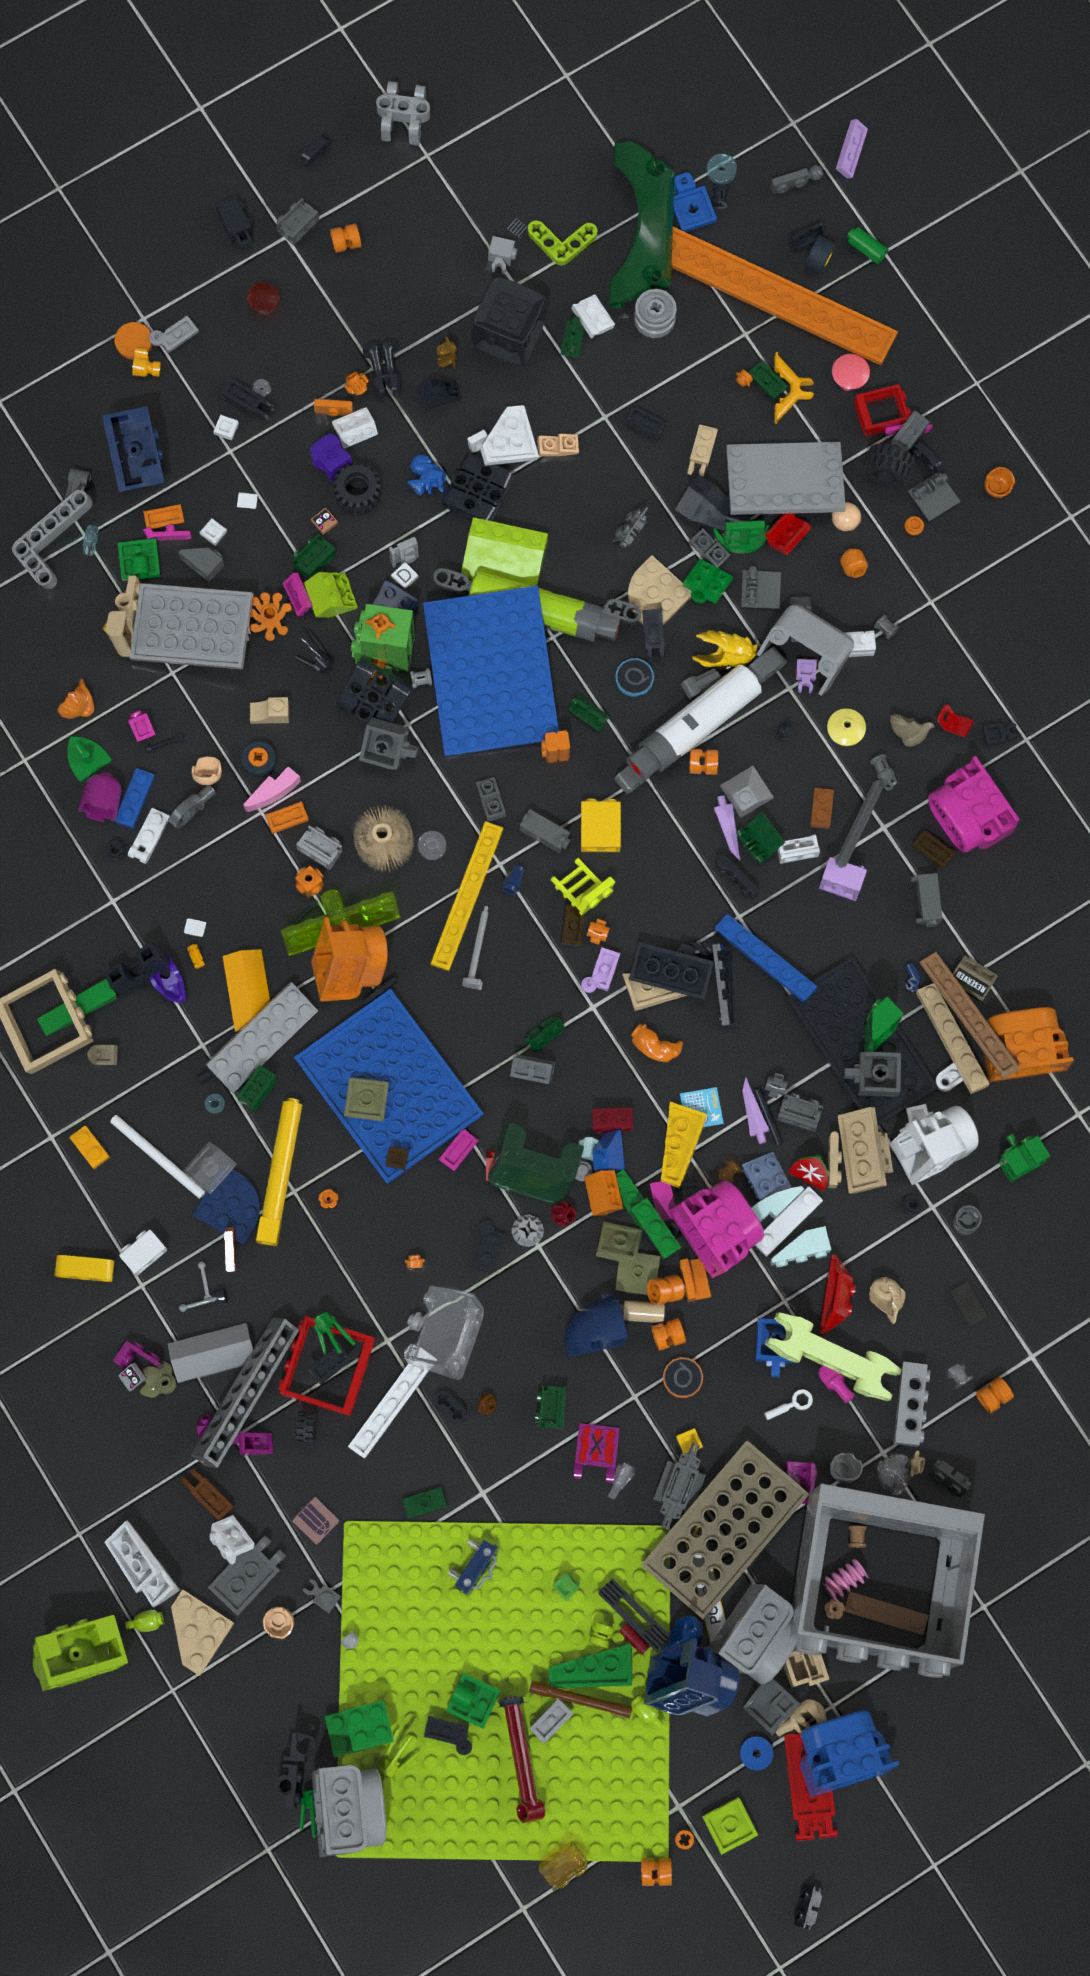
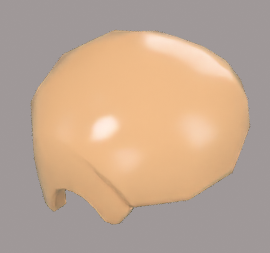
[832,502,861,531]
[192,756,222,785]
[263,1607,294,1639]

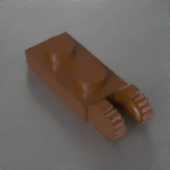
[181,1468,234,1521]

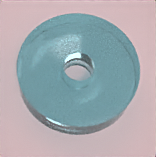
[707,154,737,184]
[83,524,98,556]

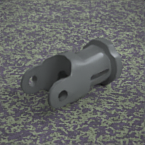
[870,754,897,791]

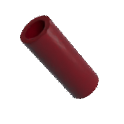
[619,1623,650,1656]

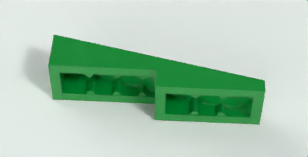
[37,979,117,1037]

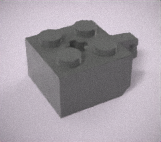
[359,717,419,770]
[844,1052,901,1097]

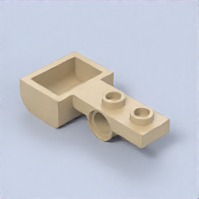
[106,576,142,657]

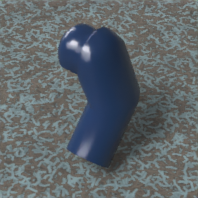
[905,963,922,992]

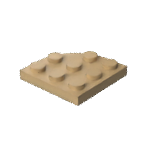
[628,556,691,625]

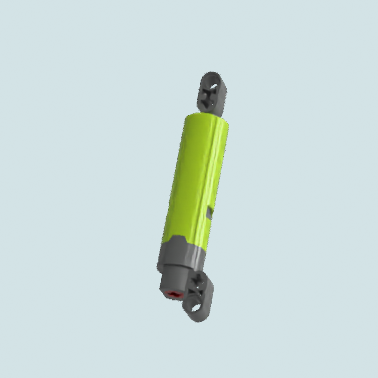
[433,568,641,642]

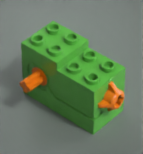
[351,604,415,680]

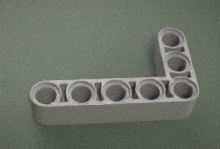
[12,490,93,589]

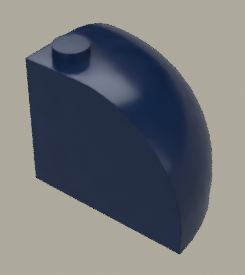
[564,1293,628,1357]

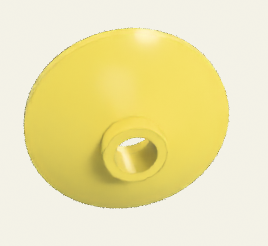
[827,709,866,746]

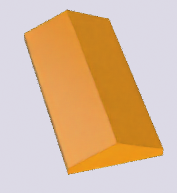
[223,949,270,1033]

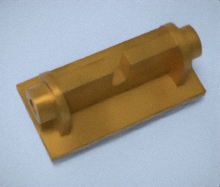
[437,336,457,368]

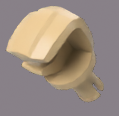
[776,1699,827,1737]

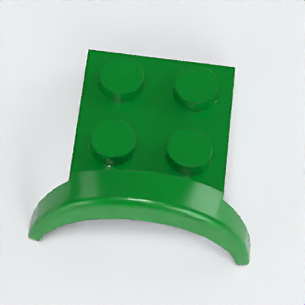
[713,521,770,554]

